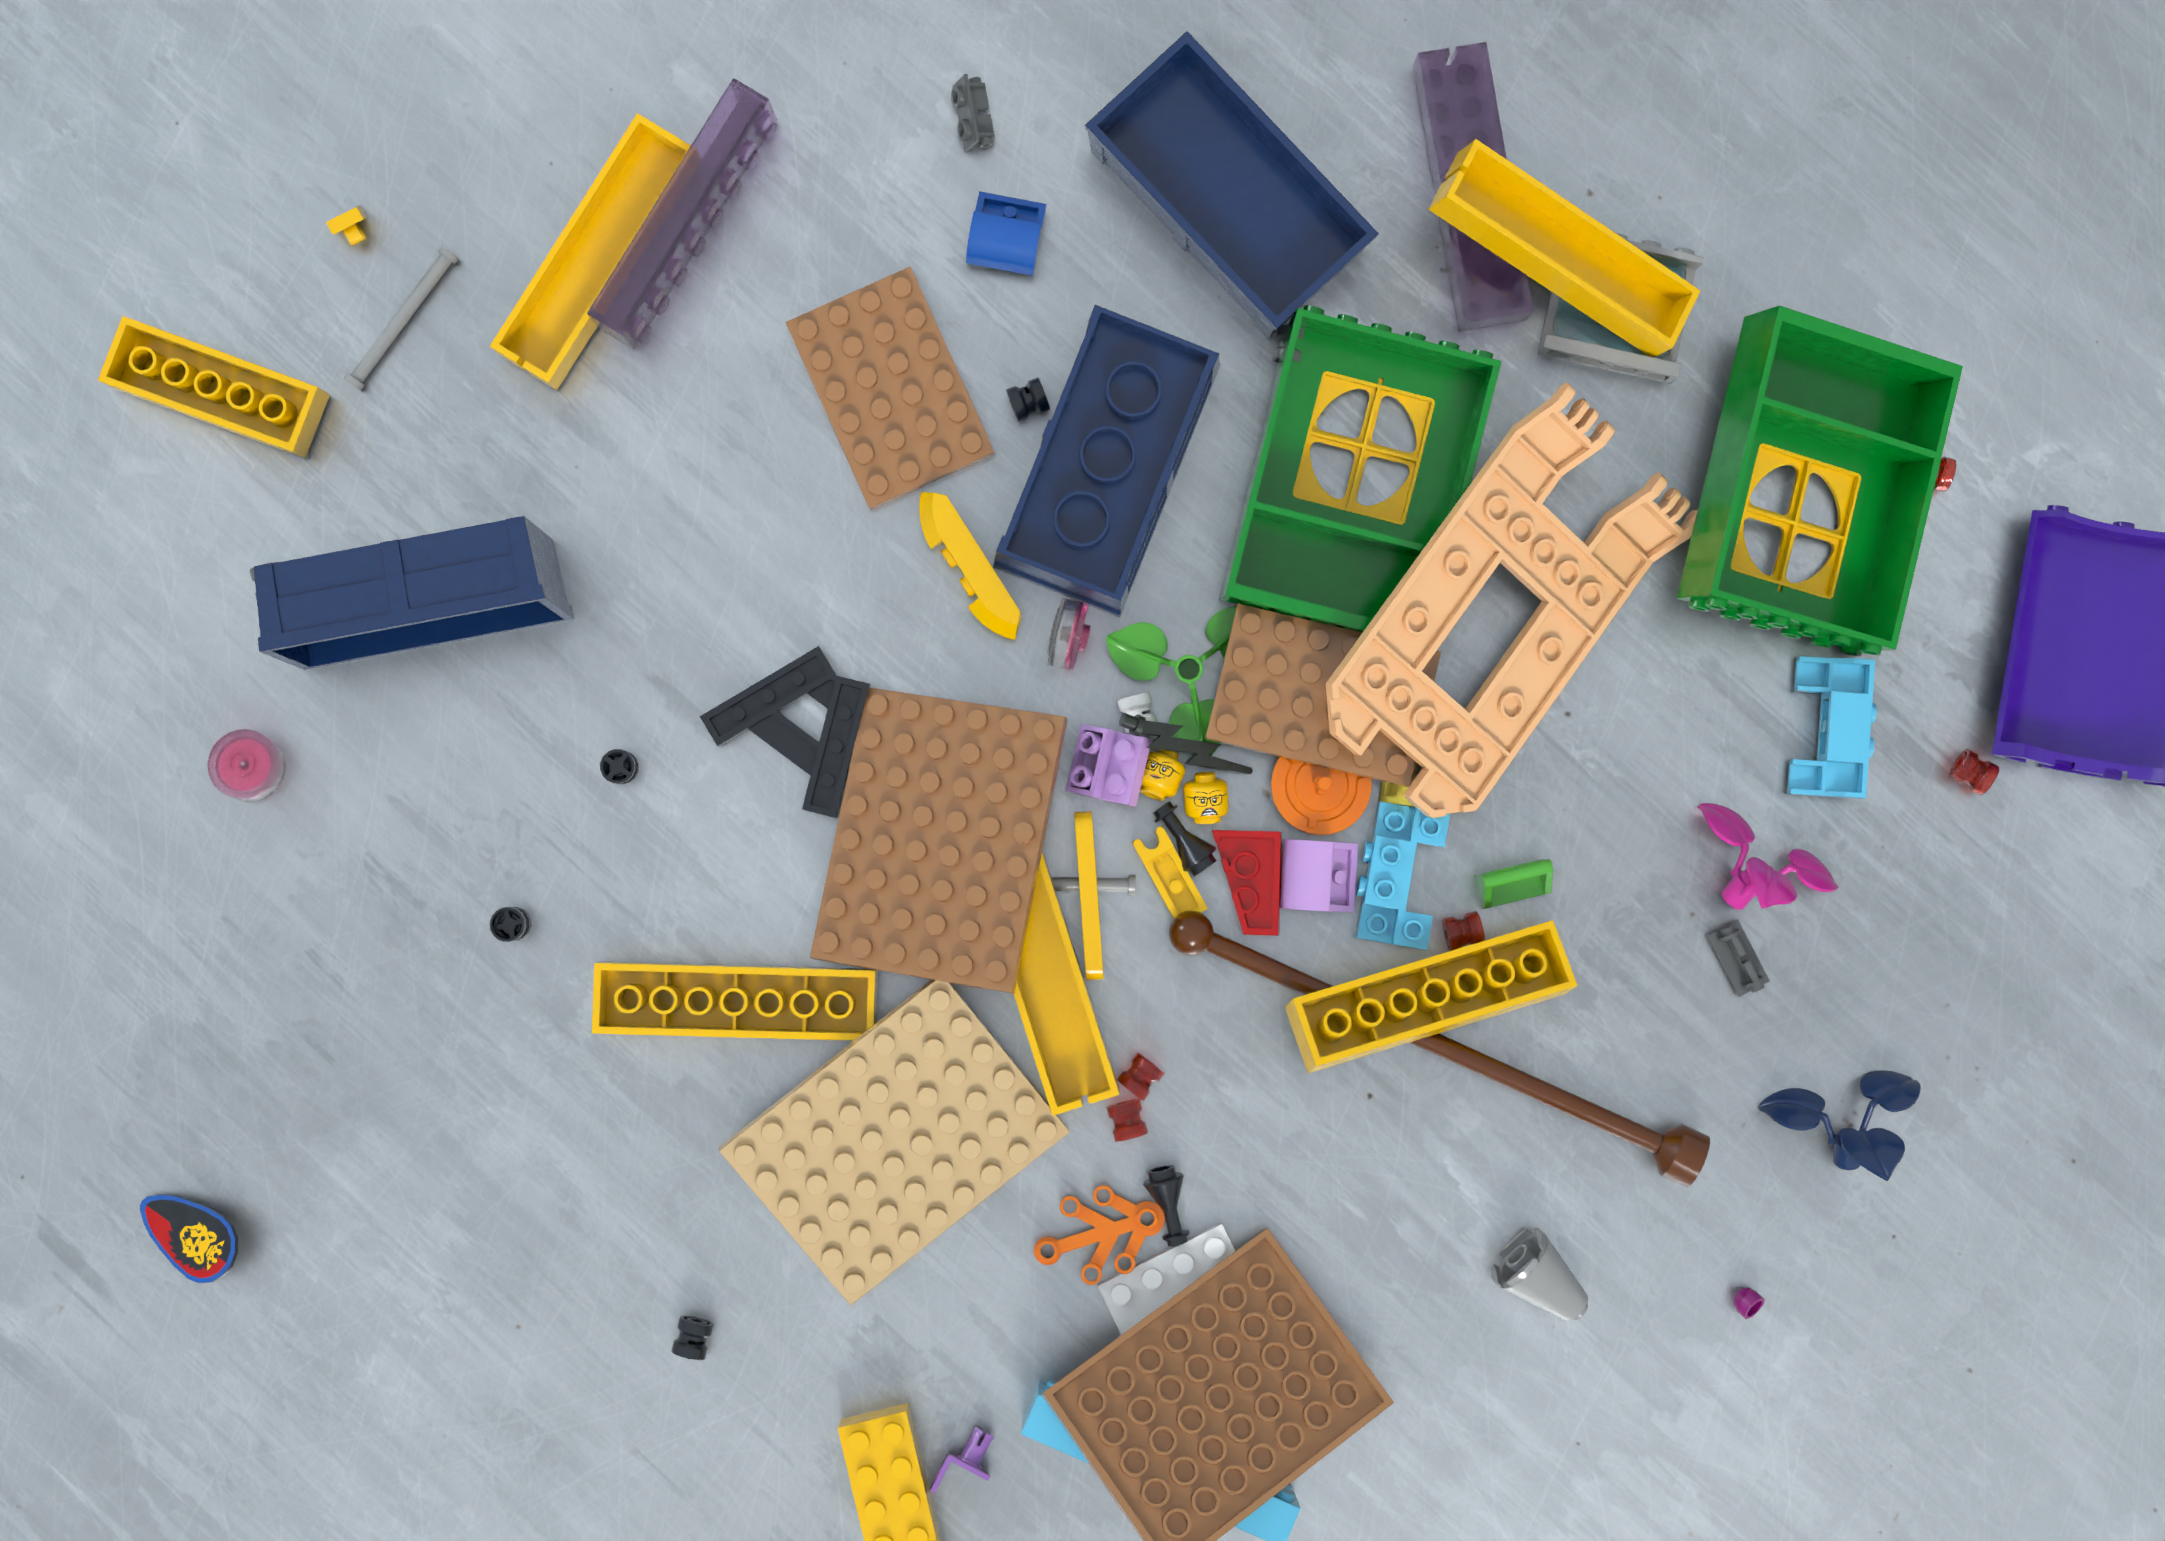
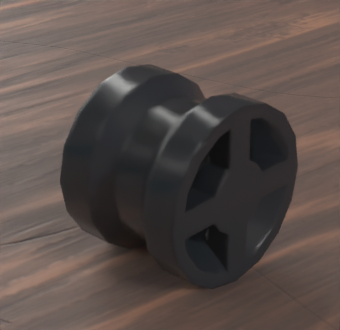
[600,749,639,784]

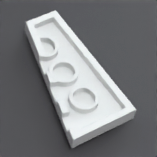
[1097,1222,1235,1335]

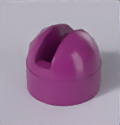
[1733,1288,1765,1319]

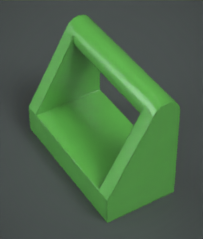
[1474,859,1553,909]

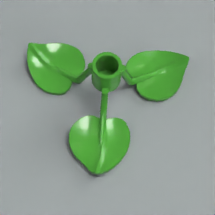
[1106,606,1256,756]

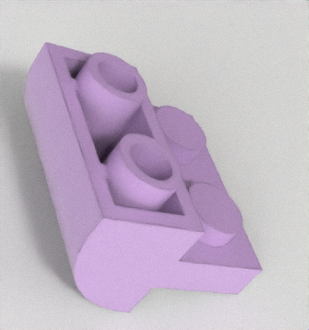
[1065,724,1152,807]
[1280,839,1358,913]

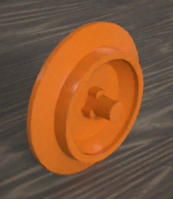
[1271,757,1372,835]

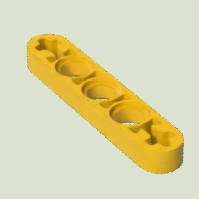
[1074,811,1104,980]

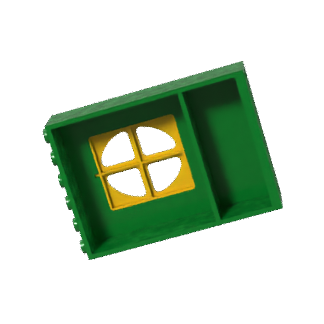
[1219,305,1502,633]
[1677,305,1963,656]

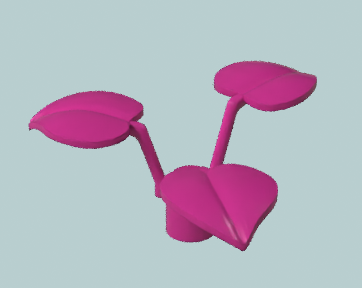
[1697,803,1839,910]

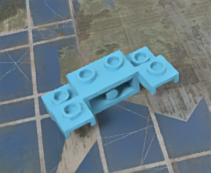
[1787,656,1877,799]
[1355,801,1450,950]

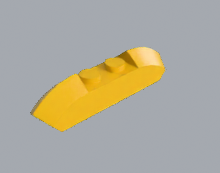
[919,492,1021,640]

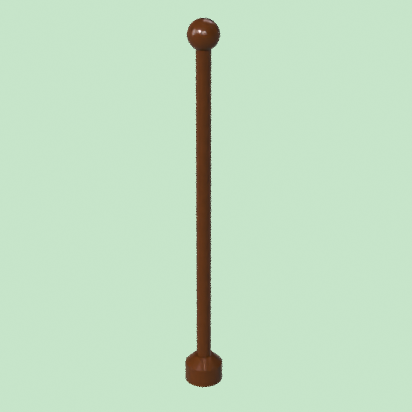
[1169,911,1710,1187]

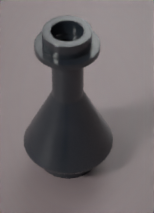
[1153,801,1217,877]
[1143,1165,1190,1246]

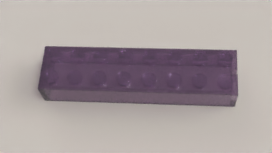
[1413,42,1533,332]
[587,78,778,350]

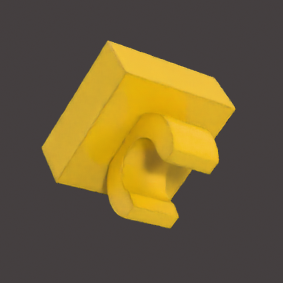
[326,205,367,245]

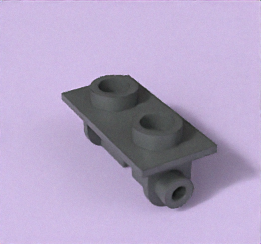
[951,74,995,152]
[1707,919,1770,997]

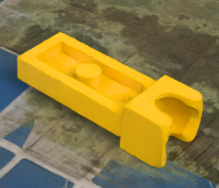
[1131,826,1208,919]

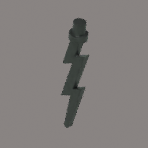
[1119,713,1253,775]

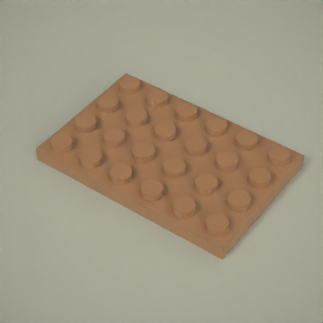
[786,267,995,510]
[1205,604,1441,787]

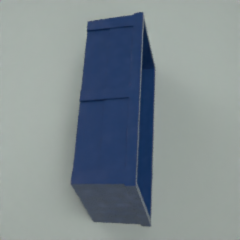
[1085,31,1379,339]
[993,305,1220,618]
[254,516,574,670]

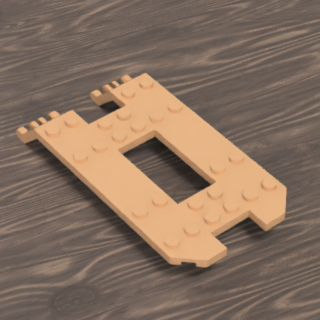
[1326,382,1698,818]

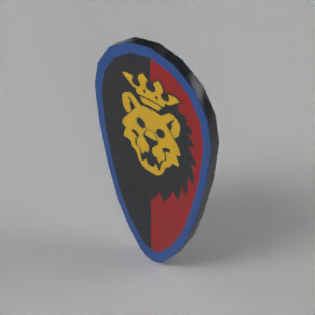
[140,1195,238,1283]

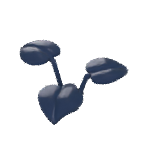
[1759,1070,1921,1181]

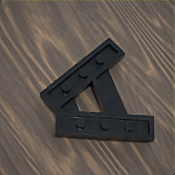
[700,646,871,818]

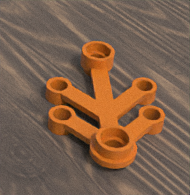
[1034,1185,1165,1285]

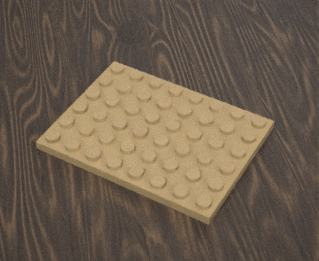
[719,980,1069,1305]

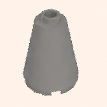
[1491,1228,1588,1321]

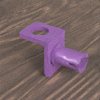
[929,1426,994,1494]

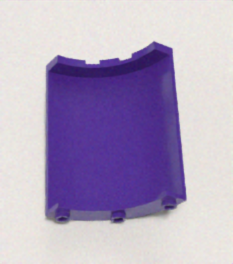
[1992,505,2165,787]

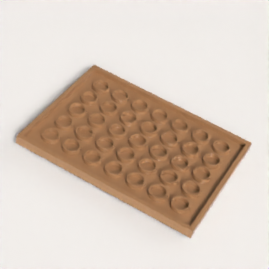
[810,688,1068,994]
[1041,1228,1394,1541]

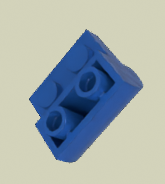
[966,191,1047,276]

